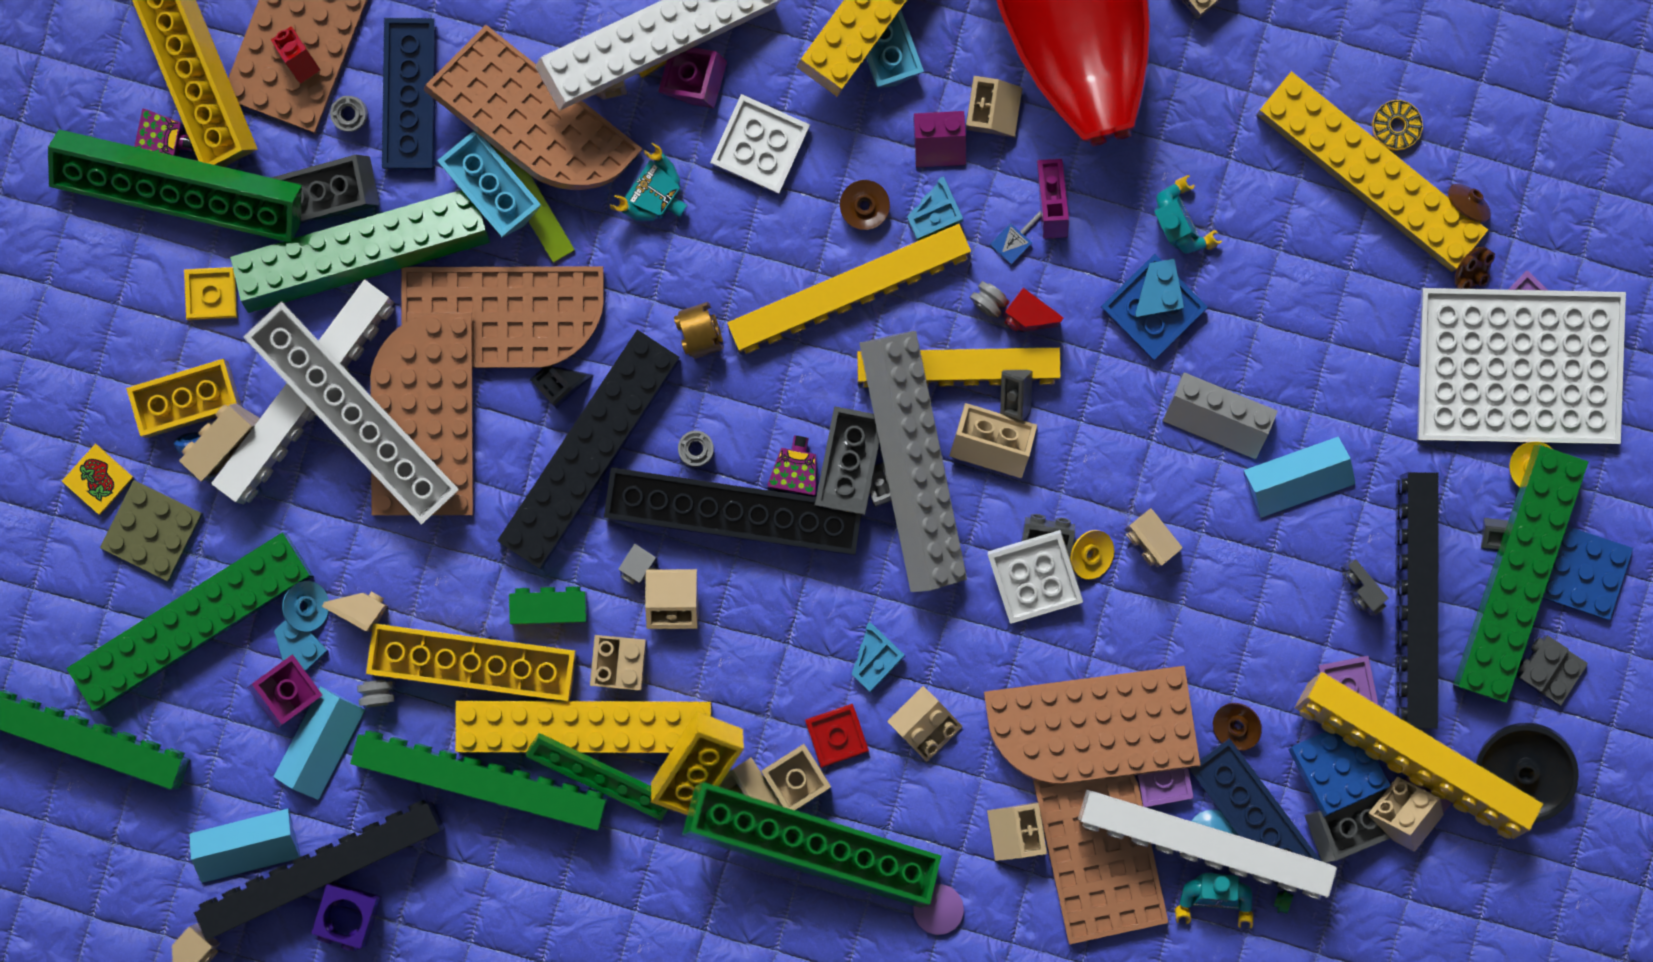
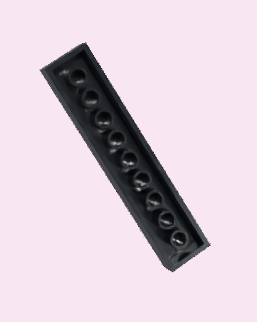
[497,329,681,570]
[604,467,861,556]
[1395,472,1439,728]
[193,800,445,940]

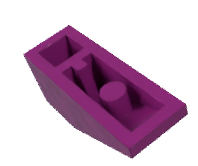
[1037,159,1069,239]

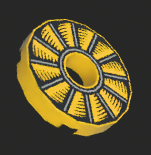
[1372,100,1423,151]

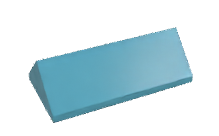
[866,10,924,88]
[437,131,541,238]
[1243,437,1356,518]
[274,686,366,800]
[189,809,300,883]

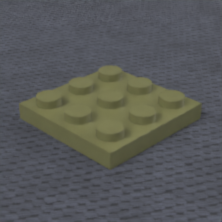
[100,480,203,581]

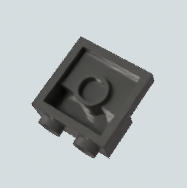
[1021,514,1075,558]
[1341,559,1389,616]
[1517,635,1588,706]

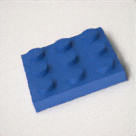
[1101,254,1208,361]
[1542,526,1633,620]
[1288,731,1391,817]

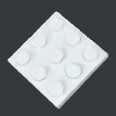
[710,94,810,194]
[988,530,1083,624]

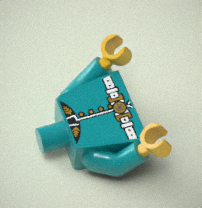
[610,143,688,221]
[1154,175,1222,253]
[1175,873,1254,928]

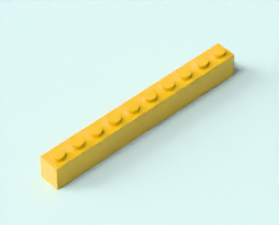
[727,224,971,354]

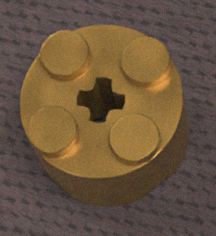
[674,302,724,359]

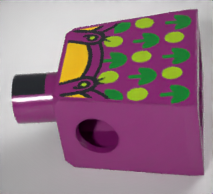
[134,108,194,157]
[767,435,816,496]

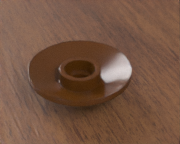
[840,180,890,230]
[1448,184,1491,223]
[1213,703,1262,750]

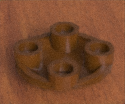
[1454,247,1495,289]

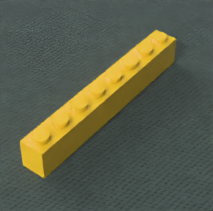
[857,348,1060,388]

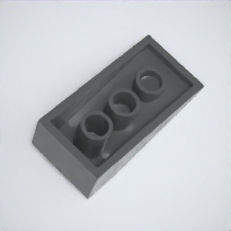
[271,155,380,223]
[815,406,880,515]
[1304,778,1402,862]

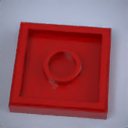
[805,703,869,768]

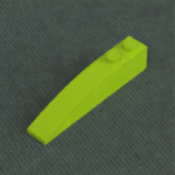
[486,140,575,263]

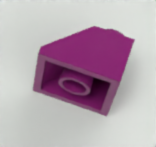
[658,48,727,108]
[913,111,966,168]
[247,654,322,728]

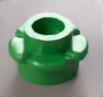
[1273,889,1293,914]

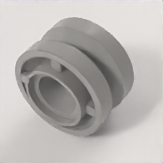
[330,96,368,131]
[969,281,1010,319]
[678,431,714,467]
[357,680,395,708]

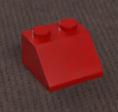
[1003,288,1064,332]

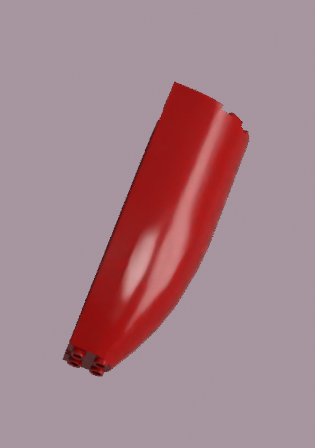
[996,0,1151,146]

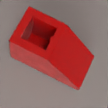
[271,26,321,84]

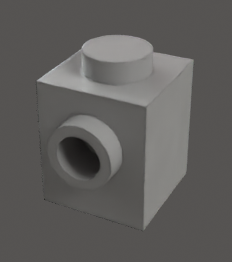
[619,544,657,584]

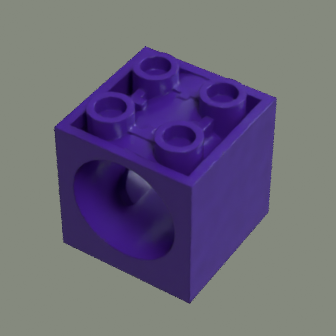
[311,882,382,951]

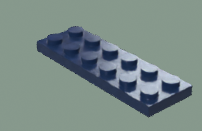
[382,18,435,169]
[1188,738,1321,891]

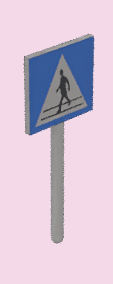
[990,211,1041,265]

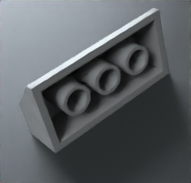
[1162,372,1278,459]

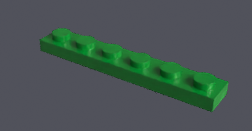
[526,733,668,821]

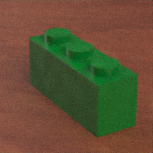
[509,586,587,624]

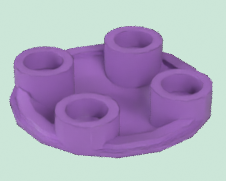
[913,884,964,935]

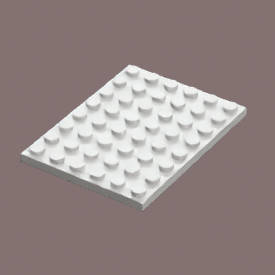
[1417,288,1626,444]

